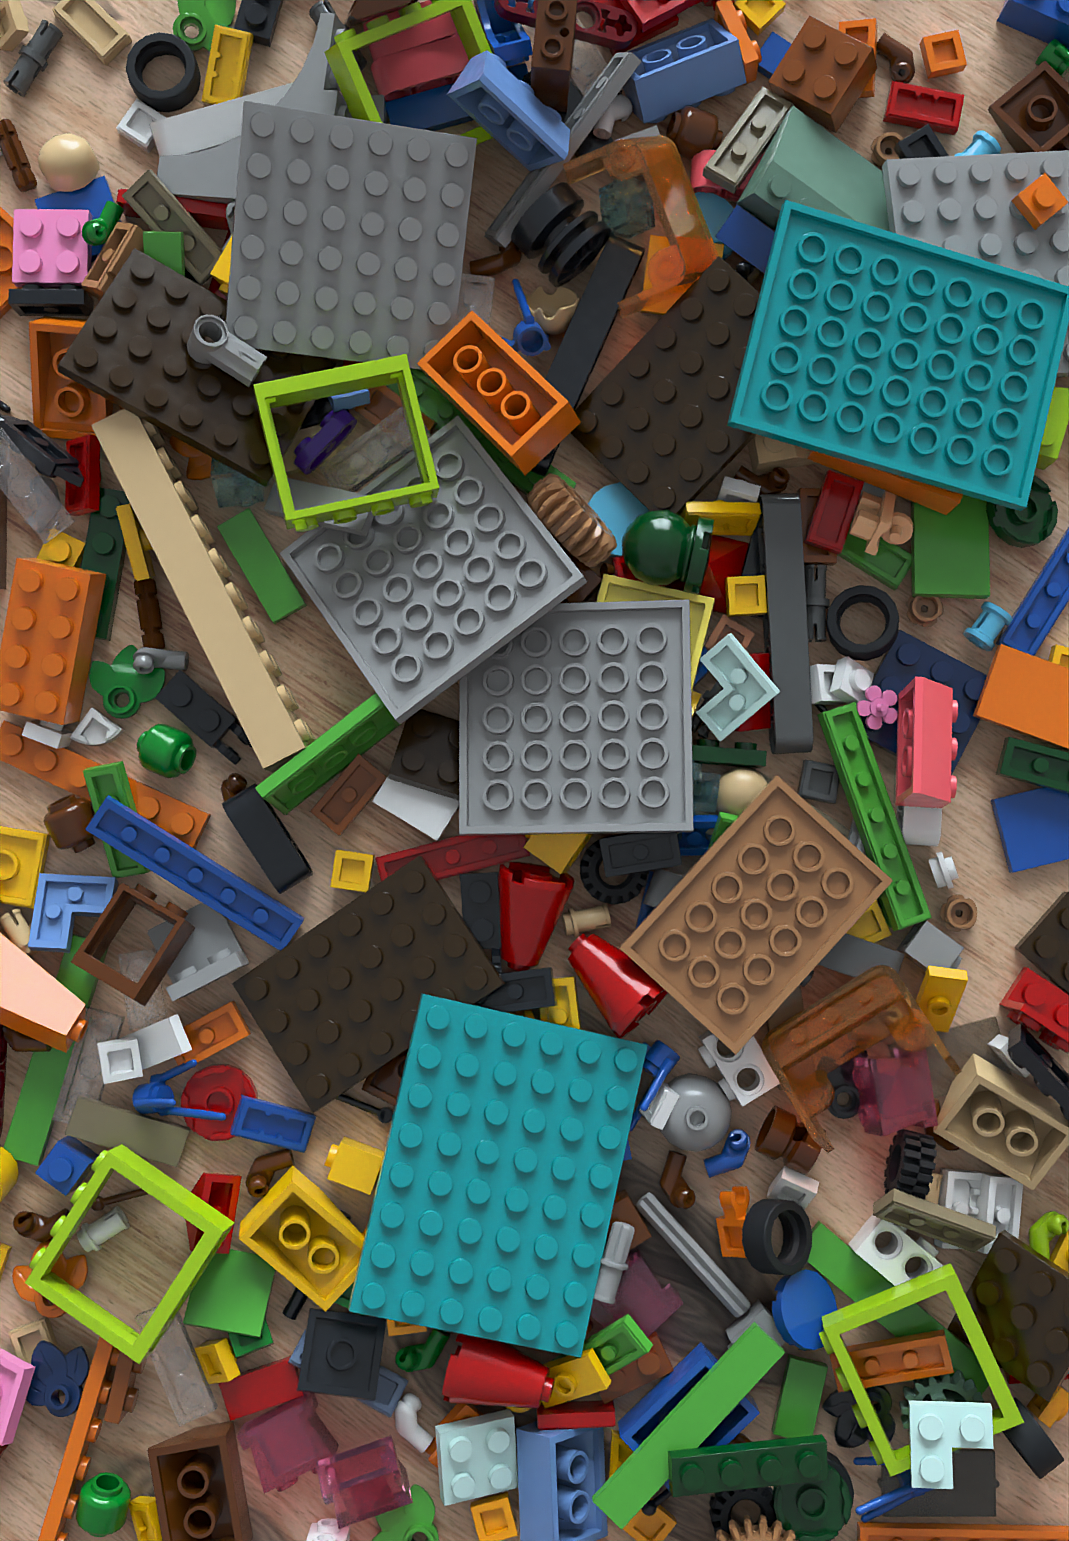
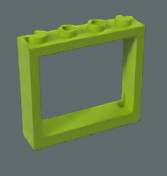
[324,0,493,145]
[253,354,439,532]
[25,1144,235,1364]
[819,1263,1024,1477]

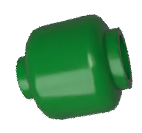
[137,724,196,778]
[76,1472,131,1537]

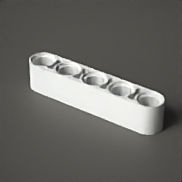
[149,83,293,157]

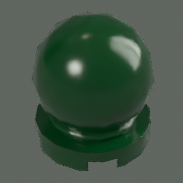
[622,510,714,594]

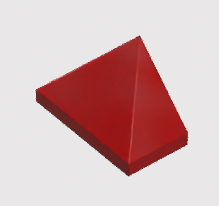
[698,535,748,615]
[185,1172,242,1254]

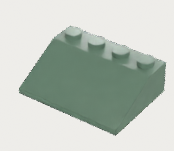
[736,106,890,231]

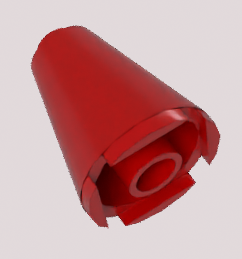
[498,862,575,971]
[568,934,668,1039]
[442,1333,555,1409]

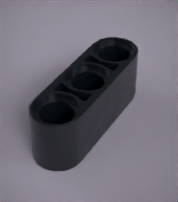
[222,783,313,894]

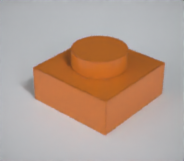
[919,29,967,79]
[1011,173,1069,230]

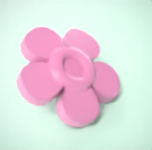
[856,686,898,730]

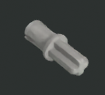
[594,1221,635,1304]

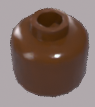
[665,106,723,160]
[43,794,96,853]

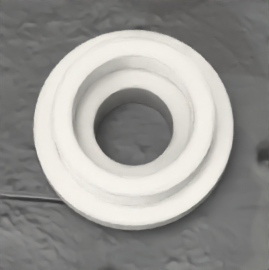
[928,851,959,889]

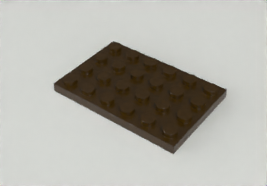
[58,248,337,487]
[570,256,760,515]
[232,856,505,1113]

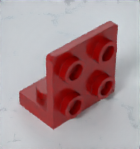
[999,967,1069,1054]

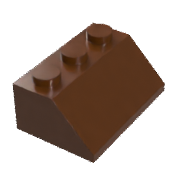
[147,1421,253,1541]

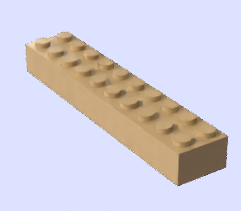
[91,409,315,773]

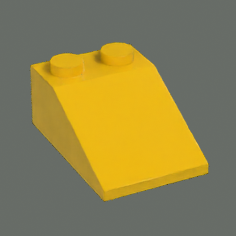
[239,1165,365,1312]

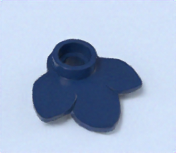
[26,1340,90,1417]

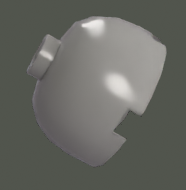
[659,1073,732,1152]

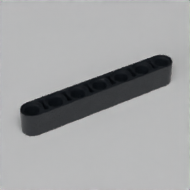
[510,234,645,477]

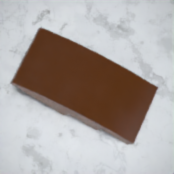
[988,61,1069,153]

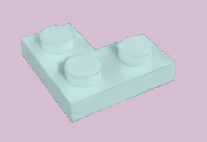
[696,633,781,742]
[909,1400,993,1489]

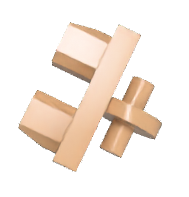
[849,491,914,556]

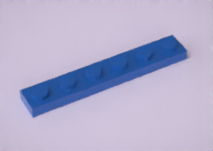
[85,795,304,950]

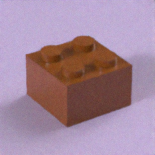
[768,15,877,133]

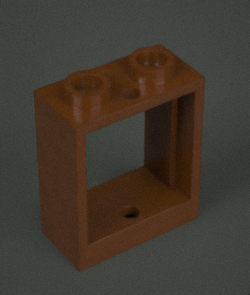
[531,0,578,113]
[71,883,195,1006]

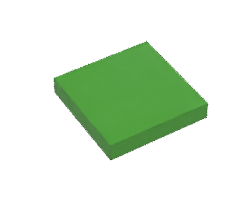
[183,1249,276,1339]

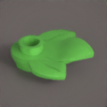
[173,0,236,52]
[372,1484,439,1541]

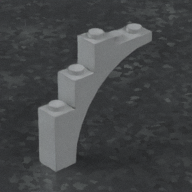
[157,13,352,204]

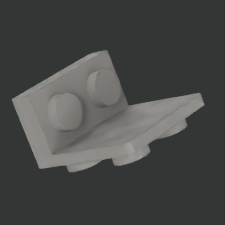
[148,903,249,1002]

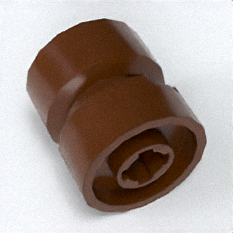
[755,1105,826,1175]

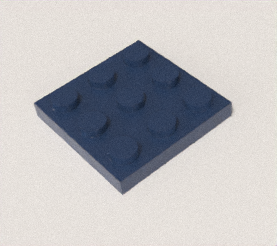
[860,630,987,775]

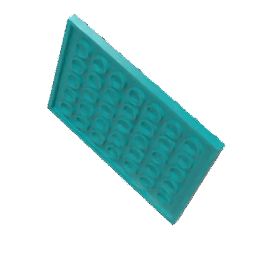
[727,200,1069,511]
[348,993,648,1358]

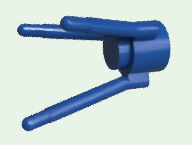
[500,278,551,356]
[629,1040,680,1132]
[132,1059,226,1121]
[853,1456,934,1523]

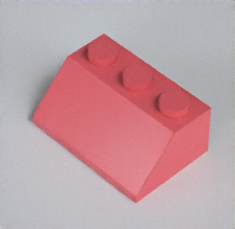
[896,677,958,808]

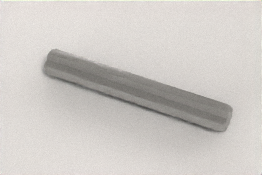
[636,1192,751,1318]

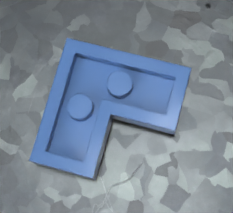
[28,873,118,953]

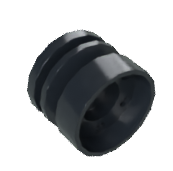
[511,182,611,287]

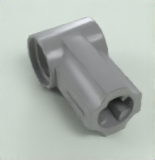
[187,314,267,387]

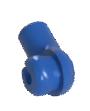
[703,1129,751,1178]

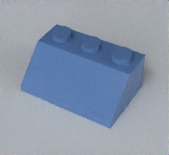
[611,18,747,124]
[447,50,570,171]
[516,1421,608,1541]

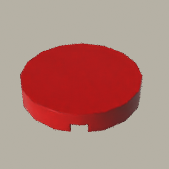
[181,1064,258,1141]

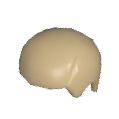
[38,133,99,192]
[518,285,579,335]
[713,766,768,816]

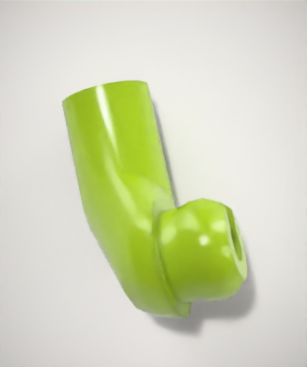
[1028,1211,1069,1260]

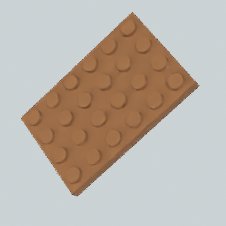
[619,775,893,1055]

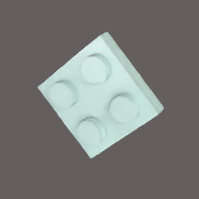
[435,1409,518,1506]

